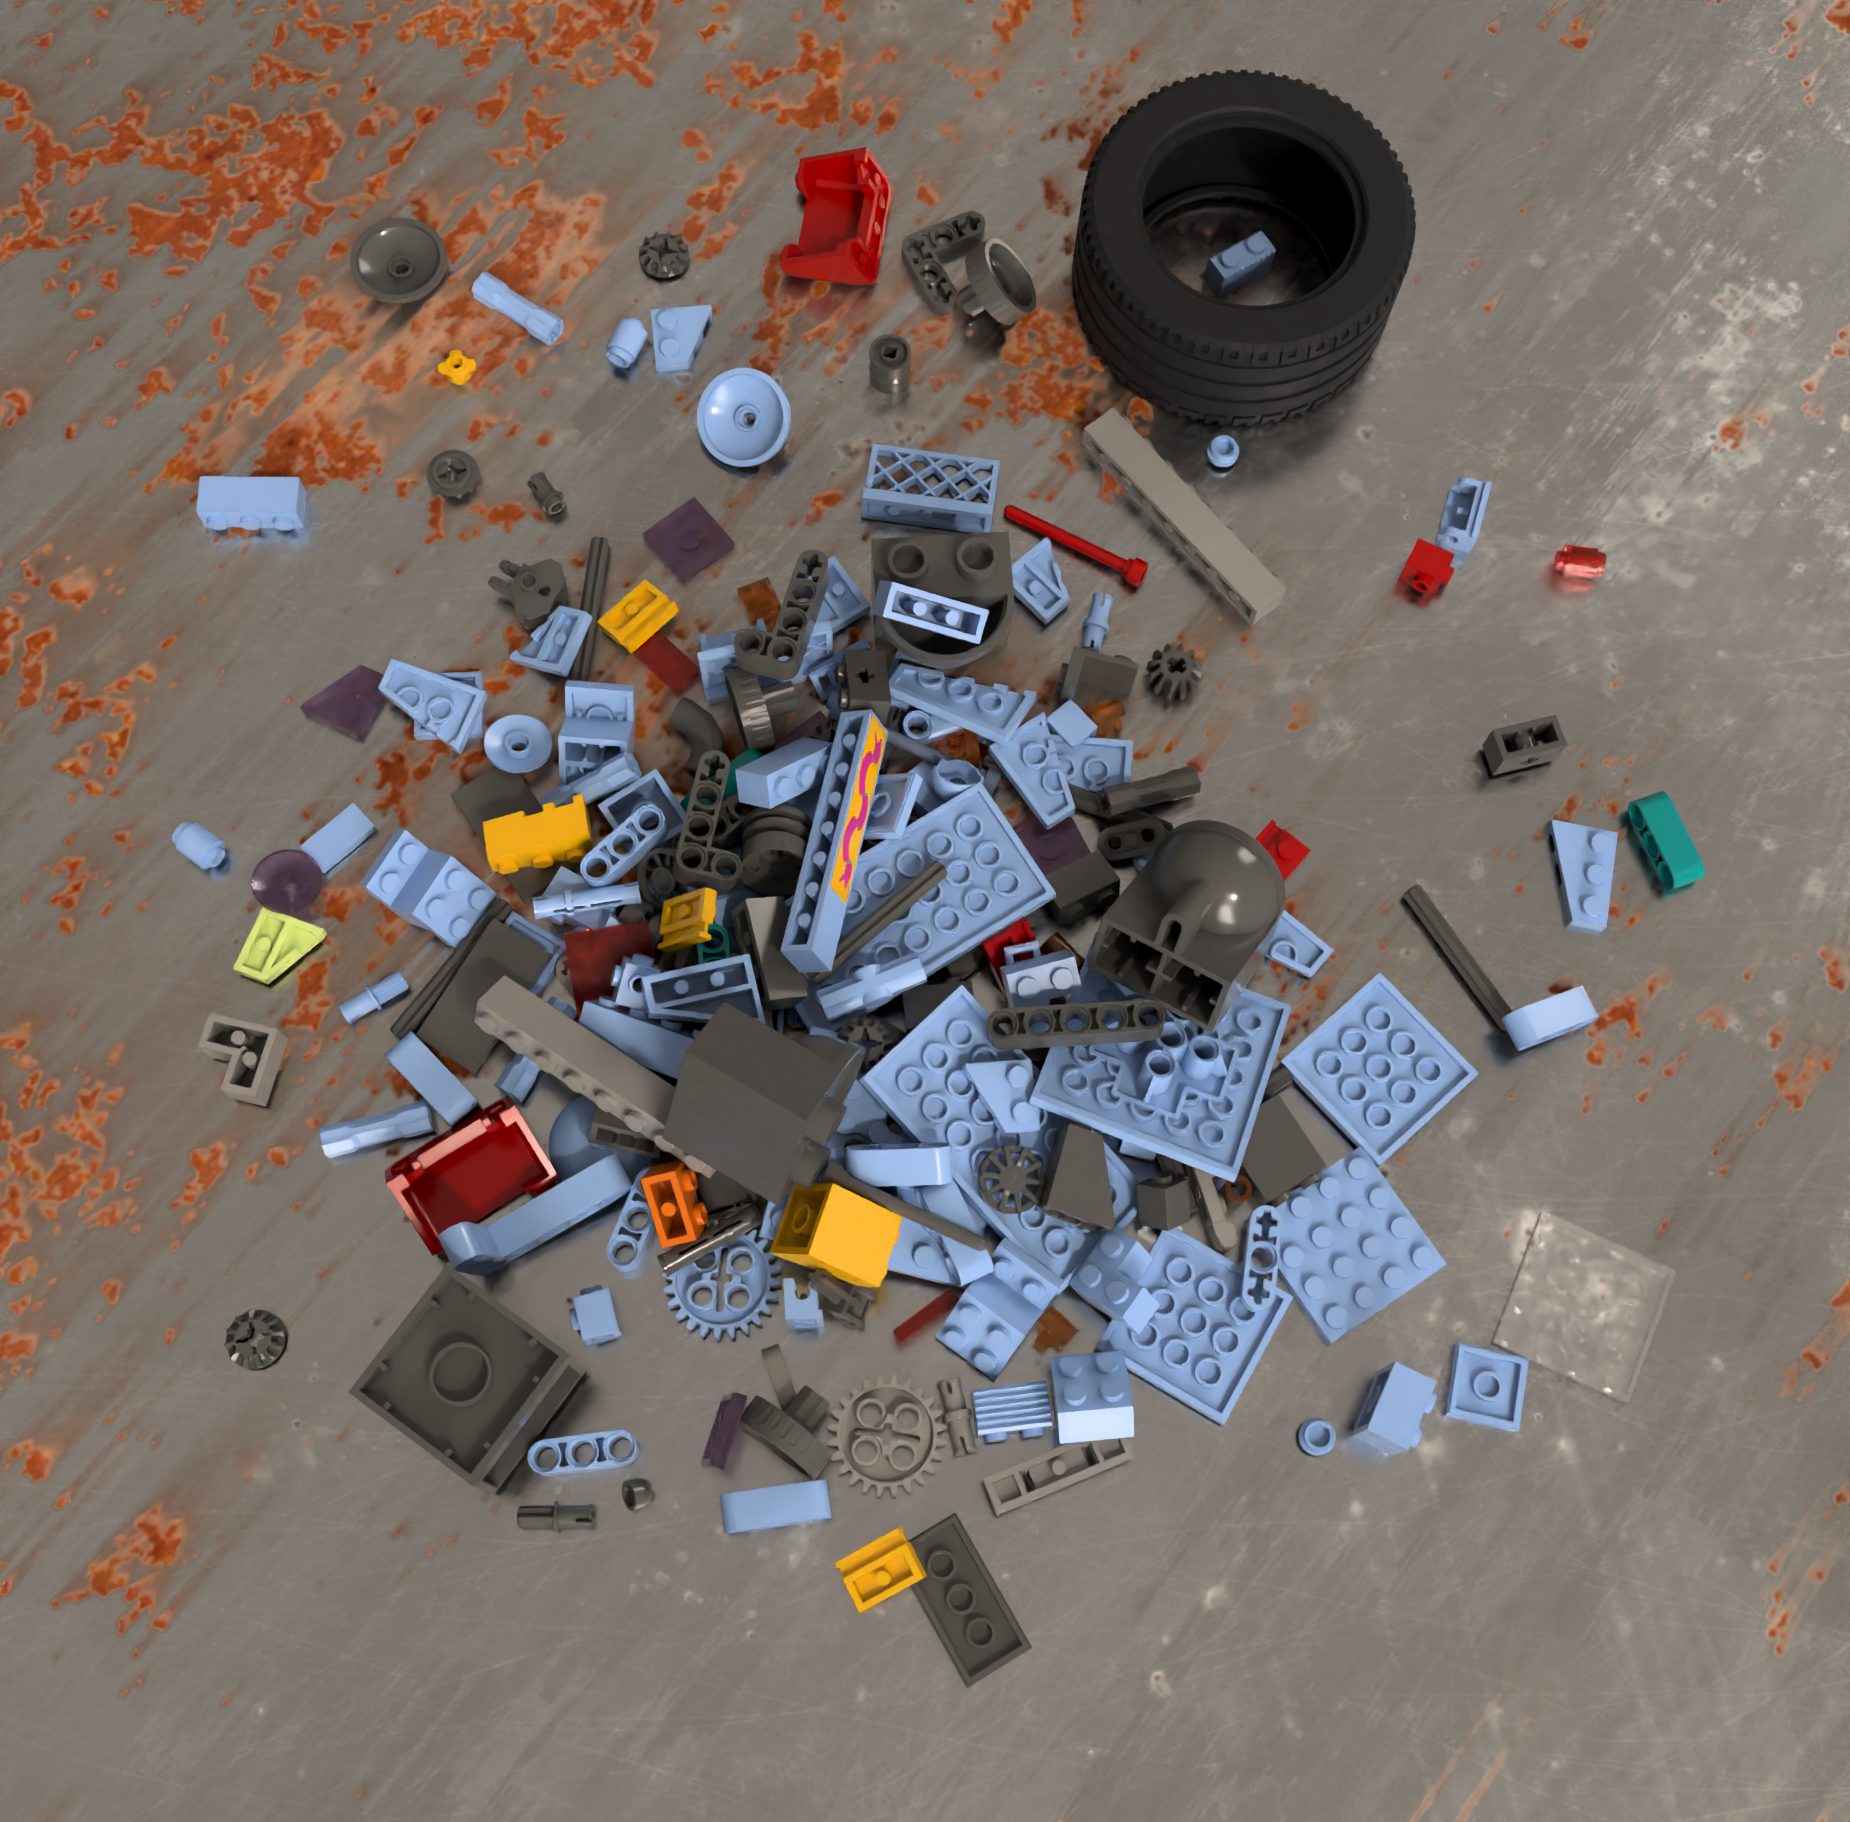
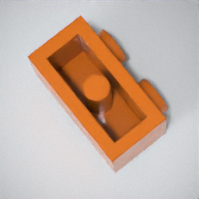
[640,1159,708,1248]

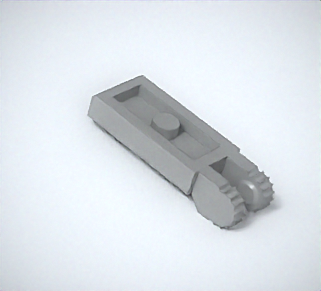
[1182,1163,1239,1254]

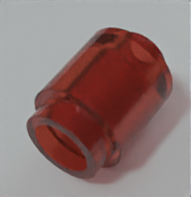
[1554,545,1606,581]

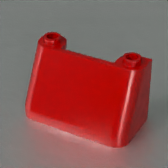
[779,147,892,286]
[384,1096,559,1256]

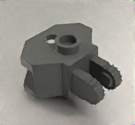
[488,558,569,632]

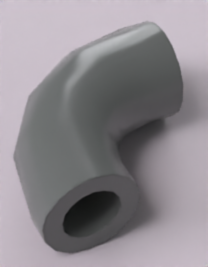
[670,697,725,780]

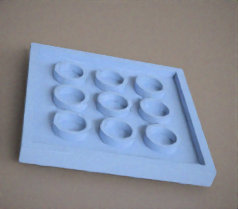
[1279,972,1479,1168]
[1245,1147,1447,1345]
[1095,1228,1293,1425]

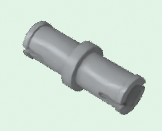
[937,1377,978,1456]

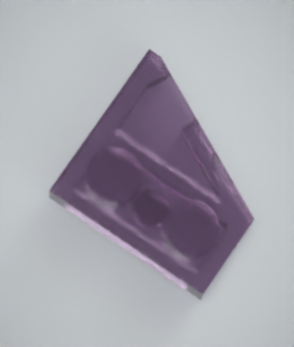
[300,665,385,739]

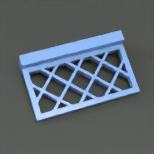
[861,444,1000,533]
[697,620,835,705]

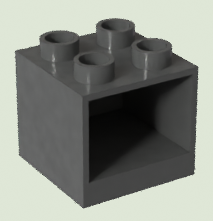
[349,1264,586,1494]

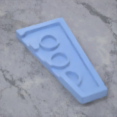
[889,663,1037,746]
[1265,910,1334,979]

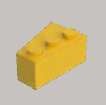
[483,793,594,874]

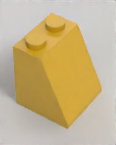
[769,1183,903,1287]

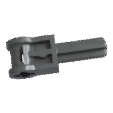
[807,1268,877,1329]

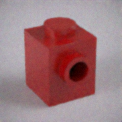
[1399,538,1455,595]

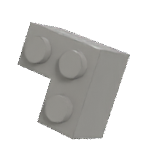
[198,1012,288,1106]

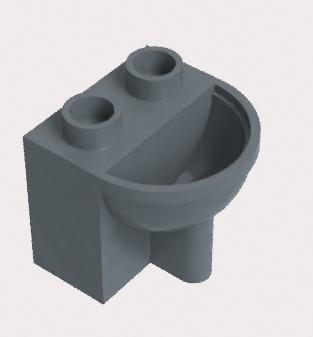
[871,531,1014,679]
[1087,820,1286,1033]
[662,1001,866,1205]

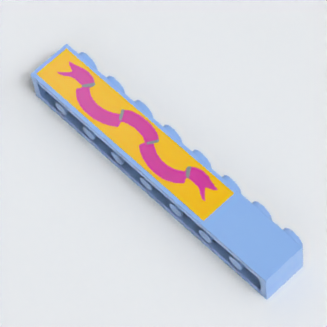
[780,709,889,973]

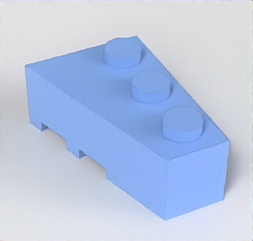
[641,954,766,1025]

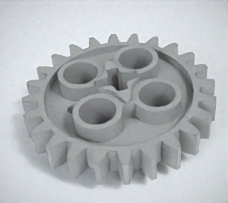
[827,1374,947,1497]

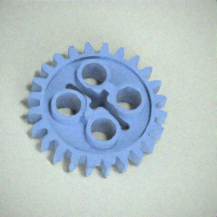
[663,1221,781,1340]

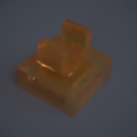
[737,577,781,622]
[1082,698,1126,738]
[946,728,980,768]
[1035,1306,1080,1351]

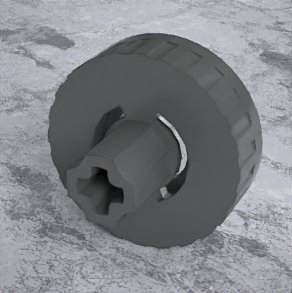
[957,238,1036,325]
[723,665,799,751]
[737,1385,833,1480]

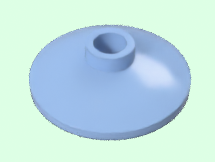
[484,714,553,773]

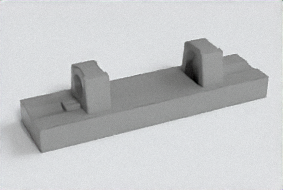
[982,1437,1135,1515]

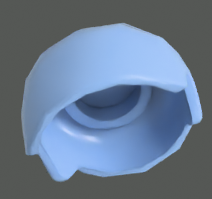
[931,759,984,802]

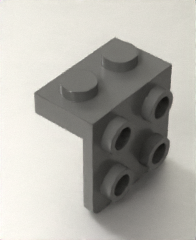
[1054,646,1139,708]

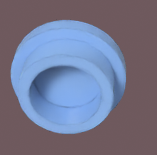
[1206,435,1239,467]
[1298,1418,1336,1456]

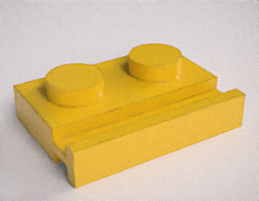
[597,579,679,654]
[657,887,717,953]
[835,1526,927,1613]

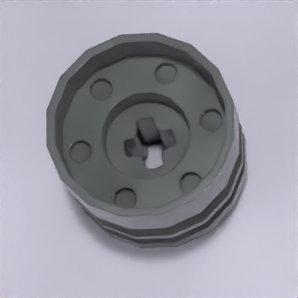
[740,804,813,897]

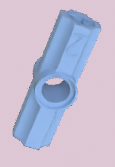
[817,952,928,1022]

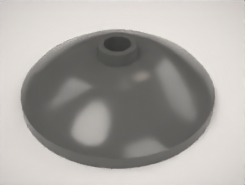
[350,218,447,304]

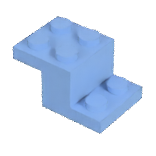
[558,680,635,799]
[359,828,497,949]
[935,1238,1064,1381]

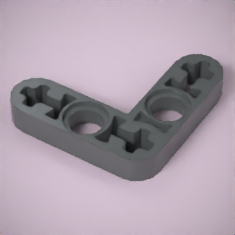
[901,211,986,316]

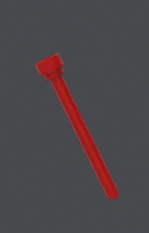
[1004,505,1149,587]

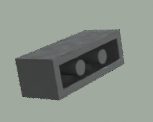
[731,896,808,1011]

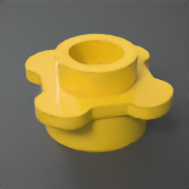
[438,349,477,385]

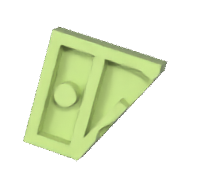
[233,907,327,985]

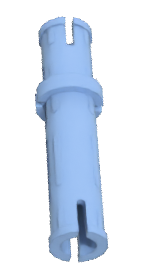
[532,881,641,919]

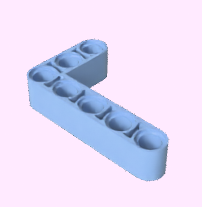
[438,1155,634,1276]

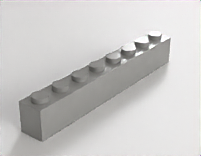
[1081,407,1286,626]
[474,975,716,1179]

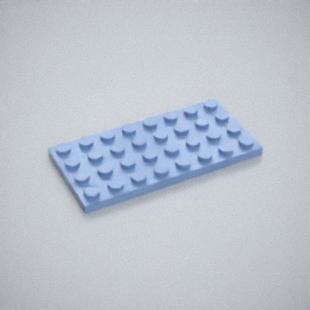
[785,781,1056,1032]
[859,985,1140,1296]

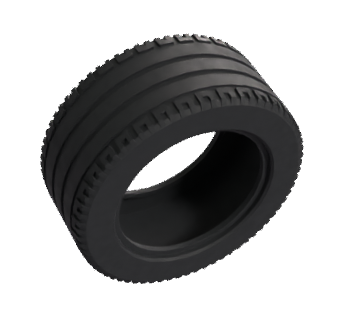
[1072,70,1416,426]

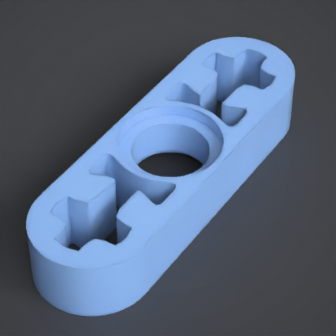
[1240,1205,1283,1312]

